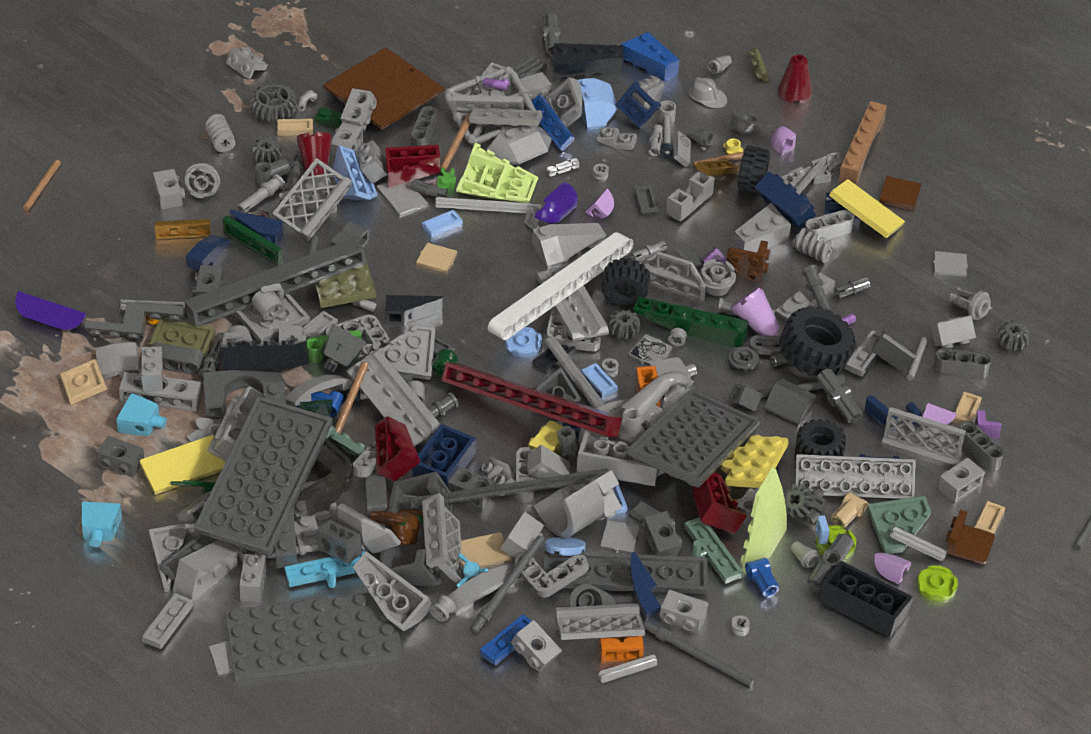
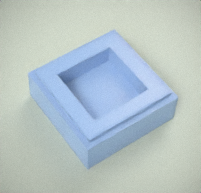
[815,515,829,544]

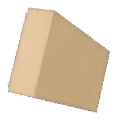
[277,119,313,136]
[951,392,982,424]
[974,501,1006,534]

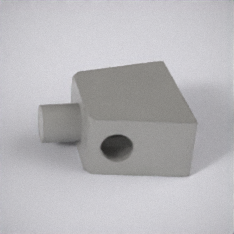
[649,357,697,400]

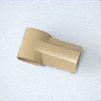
[830,492,868,529]

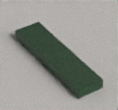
[223,216,283,265]

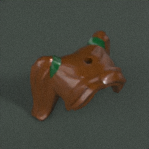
[370,508,424,545]

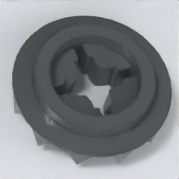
[729,347,759,372]

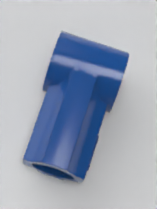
[311,391,345,417]
[745,557,779,598]

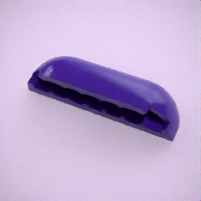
[535,182,578,223]
[15,291,87,330]

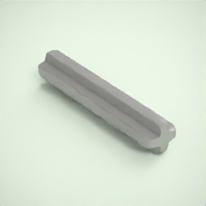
[890,526,947,561]
[598,654,657,683]

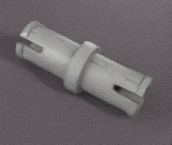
[649,125,664,156]
[630,241,667,261]

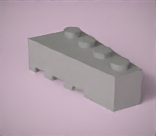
[576,430,659,486]

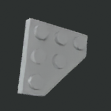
[379,325,436,380]

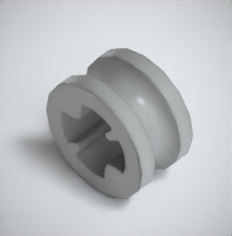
[593,164,609,181]
[668,328,687,347]
[601,358,619,377]
[731,615,750,636]

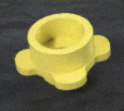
[723,138,743,154]

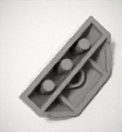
[486,125,552,165]
[639,251,706,301]
[337,504,401,554]

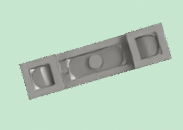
[285,375,354,406]
[448,565,524,616]

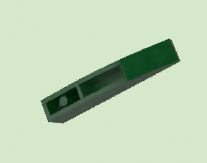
[634,297,748,348]

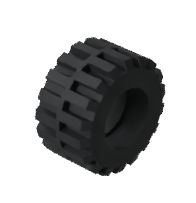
[737,145,770,193]
[601,258,650,307]
[795,419,846,456]

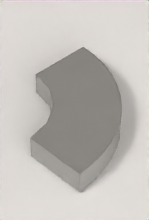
[813,152,843,184]

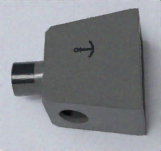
[321,324,366,373]

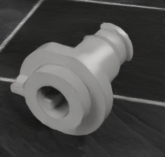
[949,287,993,320]

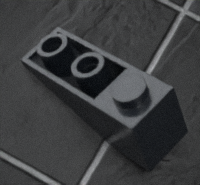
[385,295,443,325]

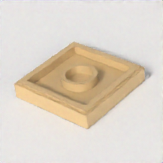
[60,359,107,405]

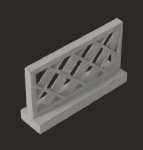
[272,158,352,242]
[881,407,966,469]
[422,493,464,584]
[556,603,645,640]

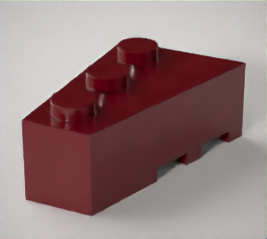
[385,144,440,188]
[375,416,420,481]
[691,472,747,534]

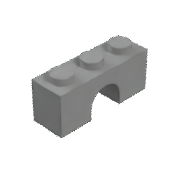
[666,171,715,222]

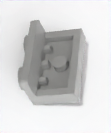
[226,47,268,79]

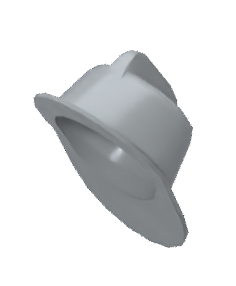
[688,77,727,109]

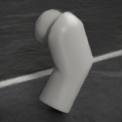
[351,300,377,312]

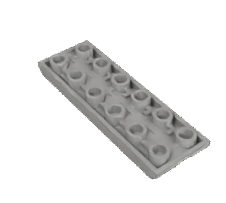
[535,267,609,342]
[346,349,440,447]
[795,454,916,499]

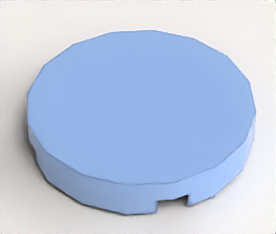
[504,327,542,358]
[545,537,586,556]

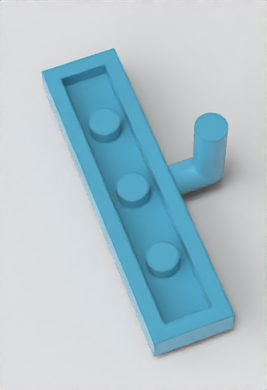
[284,551,365,588]

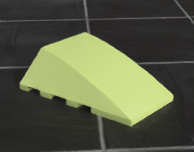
[456,142,539,203]
[740,468,787,563]

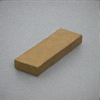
[695,160,739,176]
[154,219,211,239]

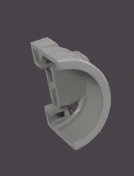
[531,470,622,538]

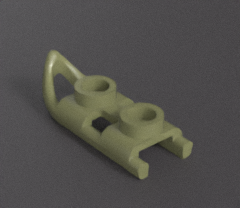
[747,48,770,83]

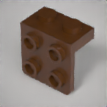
[726,240,771,283]
[945,509,995,564]

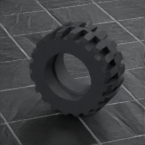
[779,306,856,376]

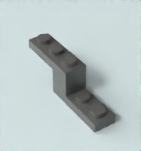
[85,302,186,340]

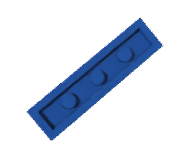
[532,94,575,151]

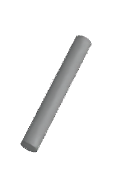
[906,337,928,381]

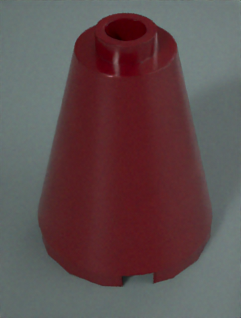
[778,54,812,103]
[297,132,333,176]

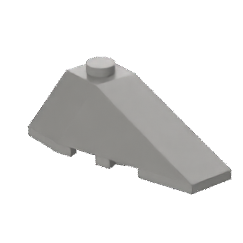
[532,223,606,269]
[353,552,432,631]

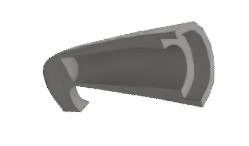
[617,372,694,423]

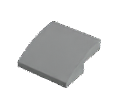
[96,342,140,380]

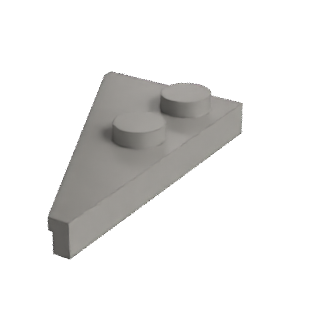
[781,157,826,194]
[149,524,188,593]

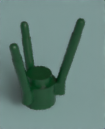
[170,480,216,507]

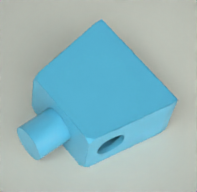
[116,393,167,436]
[82,501,122,547]

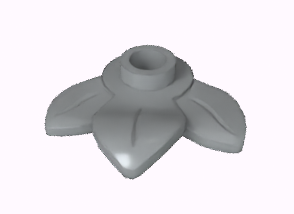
[187,418,220,442]

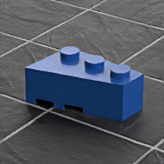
[621,32,679,81]

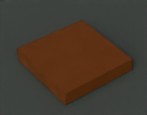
[879,176,922,211]

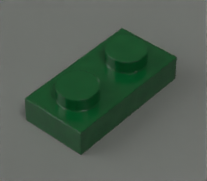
[314,107,343,128]

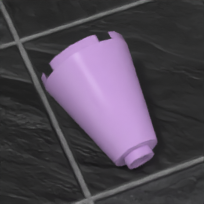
[730,286,780,336]

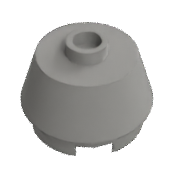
[184,163,220,198]
[699,259,736,296]

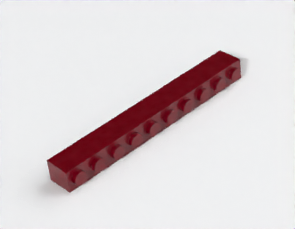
[441,362,623,437]

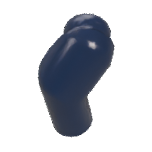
[906,402,922,426]

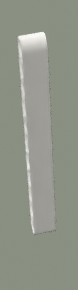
[488,232,633,340]

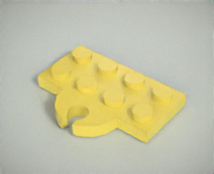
[720,435,789,488]

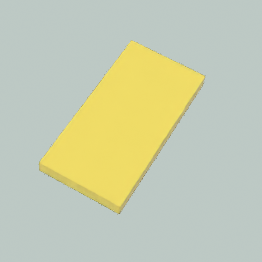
[829,179,905,238]
[140,434,225,495]

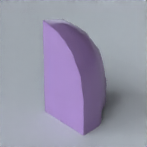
[770,126,796,155]
[585,188,614,219]
[923,403,957,425]
[874,553,911,584]

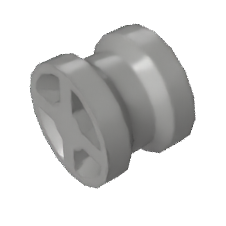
[429,595,456,622]

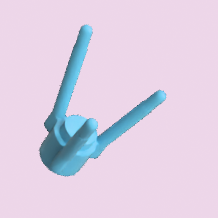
[456,553,488,587]

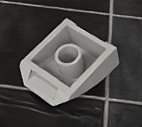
[545,77,583,127]

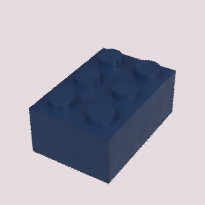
[755,171,817,230]
[412,424,476,487]

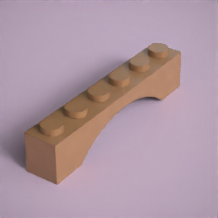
[839,101,887,185]

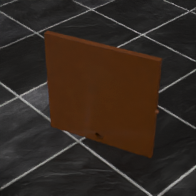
[323,47,445,130]

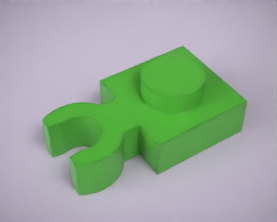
[437,167,456,194]

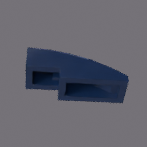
[186,235,230,271]
[630,552,661,620]

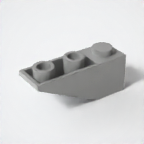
[633,76,665,108]

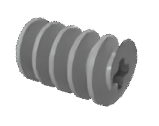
[205,114,236,153]
[792,228,833,263]

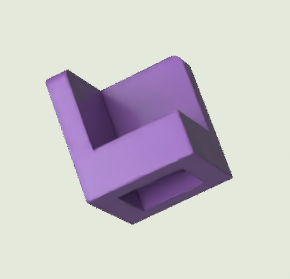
[702,246,726,263]
[975,410,1001,439]

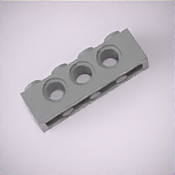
[119,372,202,412]

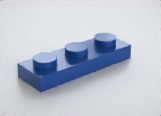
[480,614,532,666]

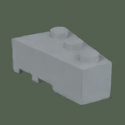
[279,173,337,221]
[733,203,791,252]
[173,540,240,602]

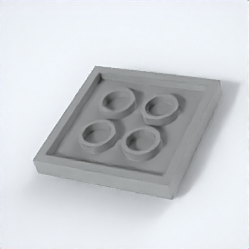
[234,293,310,343]

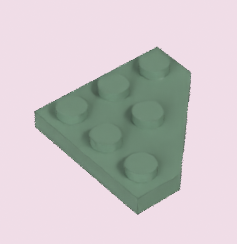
[867,496,931,554]

